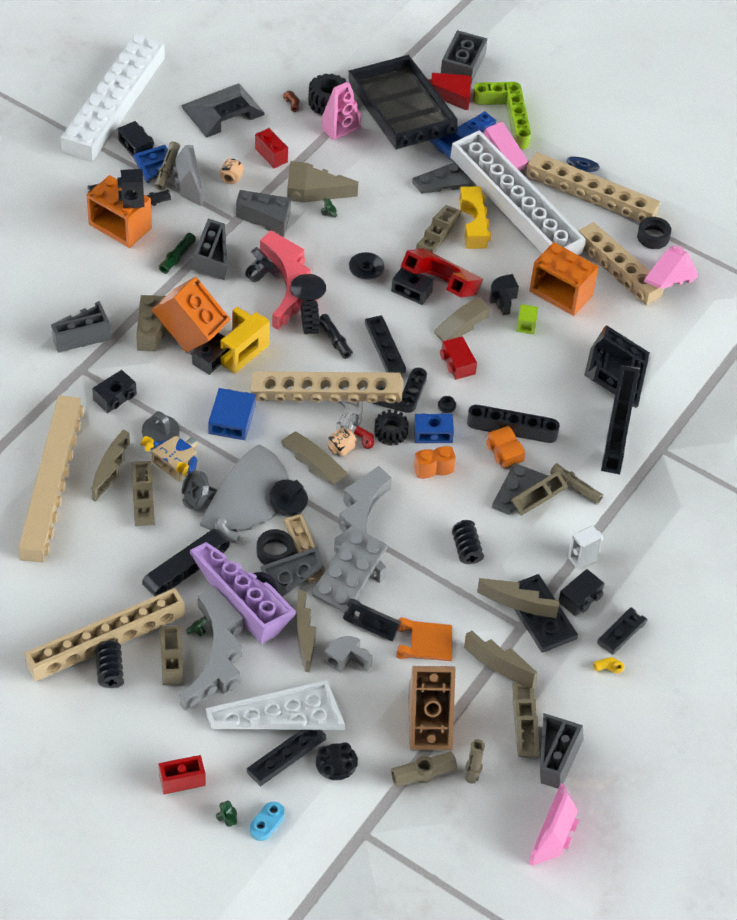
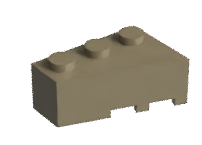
[136,295,166,351]

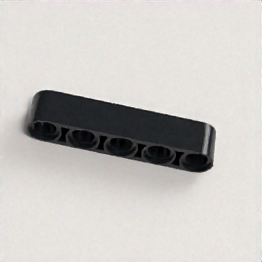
[467,404,560,443]
[142,529,230,597]

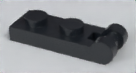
[343,599,401,641]
[597,607,648,655]

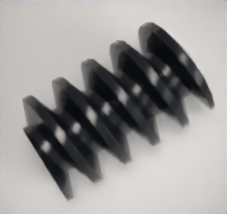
[452,520,484,564]
[95,641,124,688]

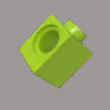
[516,304,538,335]

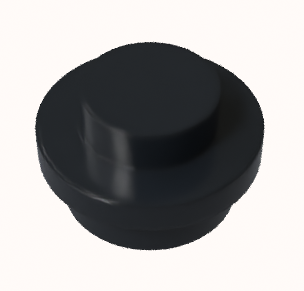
[438,396,456,413]

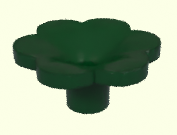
[321,198,337,217]
[186,616,207,636]
[216,800,237,827]

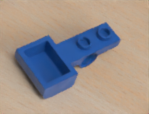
[430,111,496,162]

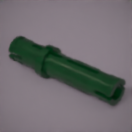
[158,233,196,274]

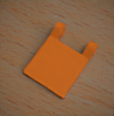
[396,617,452,661]

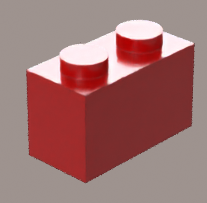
[255,128,288,168]
[440,336,477,380]
[158,755,206,795]

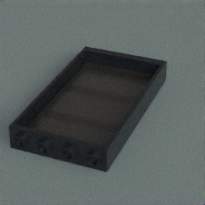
[348,55,458,150]

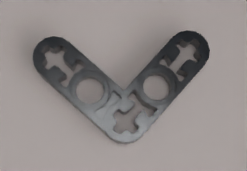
[365,367,427,413]

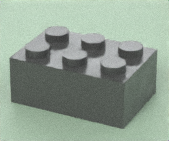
[441,30,488,83]

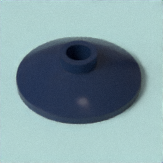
[566,156,600,172]

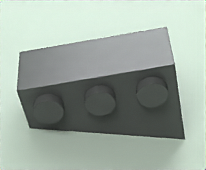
[236,190,291,237]
[191,218,228,280]
[51,301,112,353]
[540,713,584,789]

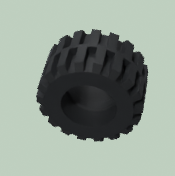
[308,73,348,116]

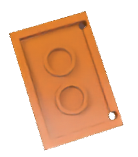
[86,175,152,248]
[529,242,599,316]
[152,277,231,353]

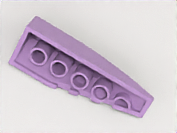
[190,542,296,644]

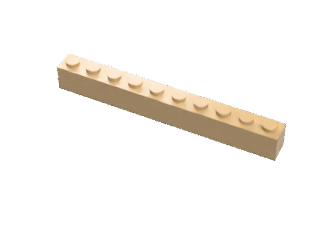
[19,395,84,563]

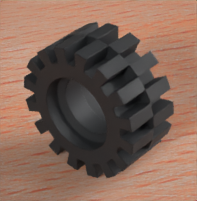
[301,301,320,334]
[374,410,409,446]

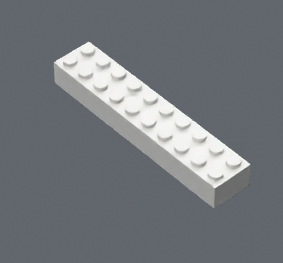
[60,34,165,162]
[450,130,586,255]

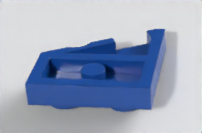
[134,145,168,183]

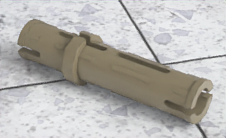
[154,141,180,190]
[550,463,604,505]
[465,739,485,784]

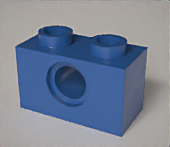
[414,413,454,443]

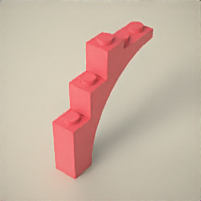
[260,230,318,330]

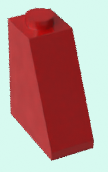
[428,73,471,110]

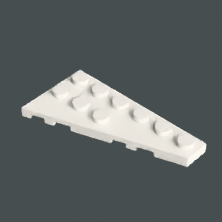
[206,680,345,730]

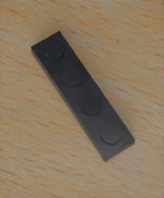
[365,315,406,374]
[246,730,326,787]

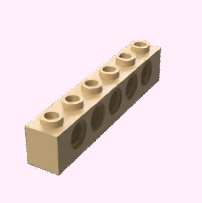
[578,222,664,306]

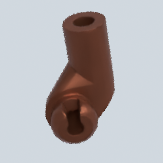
[283,90,300,112]

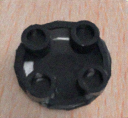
[290,274,326,301]
[316,742,358,780]

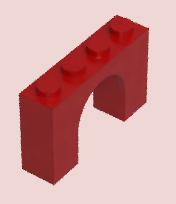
[400,248,483,298]

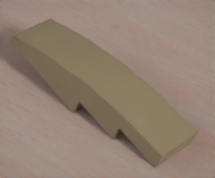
[416,205,461,253]
[91,429,130,502]
[281,431,347,485]
[131,461,155,526]
[477,578,559,618]
[296,590,316,672]
[464,631,537,689]
[512,683,540,757]

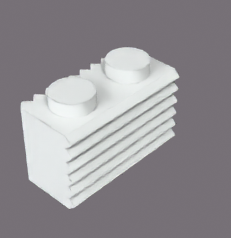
[568,526,603,570]

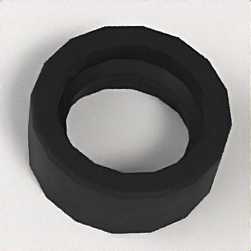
[637,217,672,249]
[256,529,294,565]

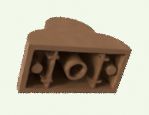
[408,666,456,750]

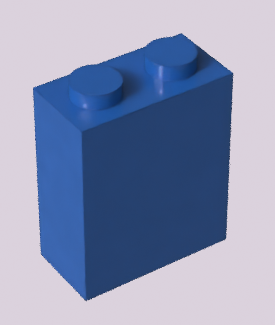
[208,388,256,441]

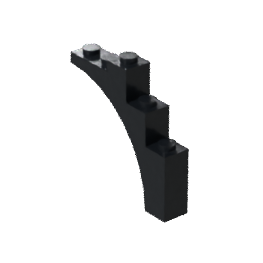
[601,365,640,475]

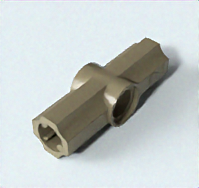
[391,751,457,787]

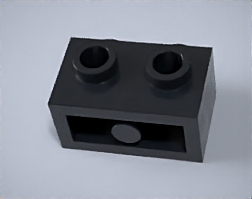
[192,332,231,375]

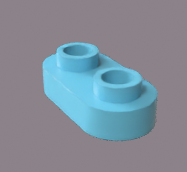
[250,801,284,841]

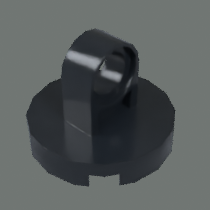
[245,247,280,282]
[270,479,308,516]

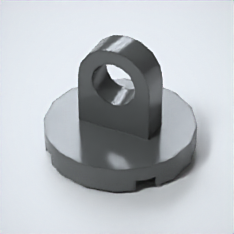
[142,411,180,442]
[181,470,217,510]

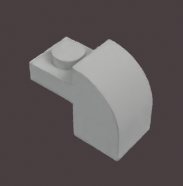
[324,636,373,673]

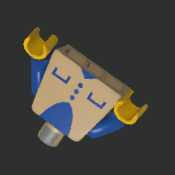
[140,436,198,482]

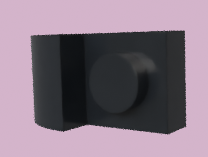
[489,274,519,315]

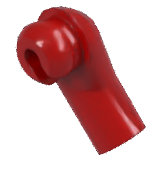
[354,426,375,449]

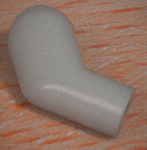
[215,517,240,543]

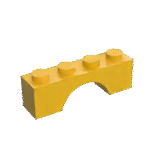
[459,186,491,249]

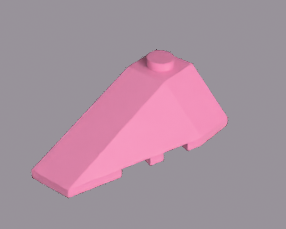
[322,82,361,140]
[644,245,698,289]

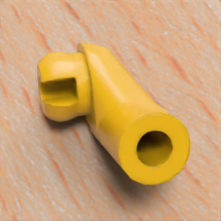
[593,657,625,674]

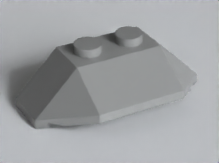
[172,145,203,206]

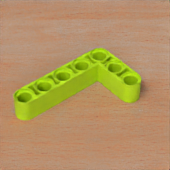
[473,82,531,150]

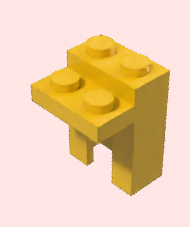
[221,307,270,374]

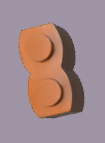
[486,426,525,468]
[414,446,456,479]

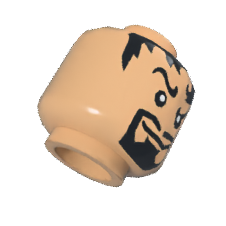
[219,158,244,184]
[328,428,357,456]

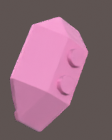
[529,783,579,866]

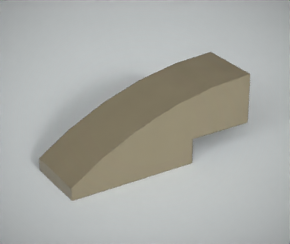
[434,297,490,341]
[511,471,568,516]
[160,626,184,685]

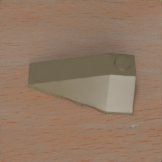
[287,161,359,202]

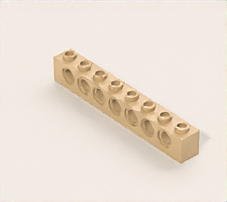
[526,152,661,222]
[250,371,404,403]
[24,588,185,682]

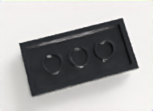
[514,574,578,653]

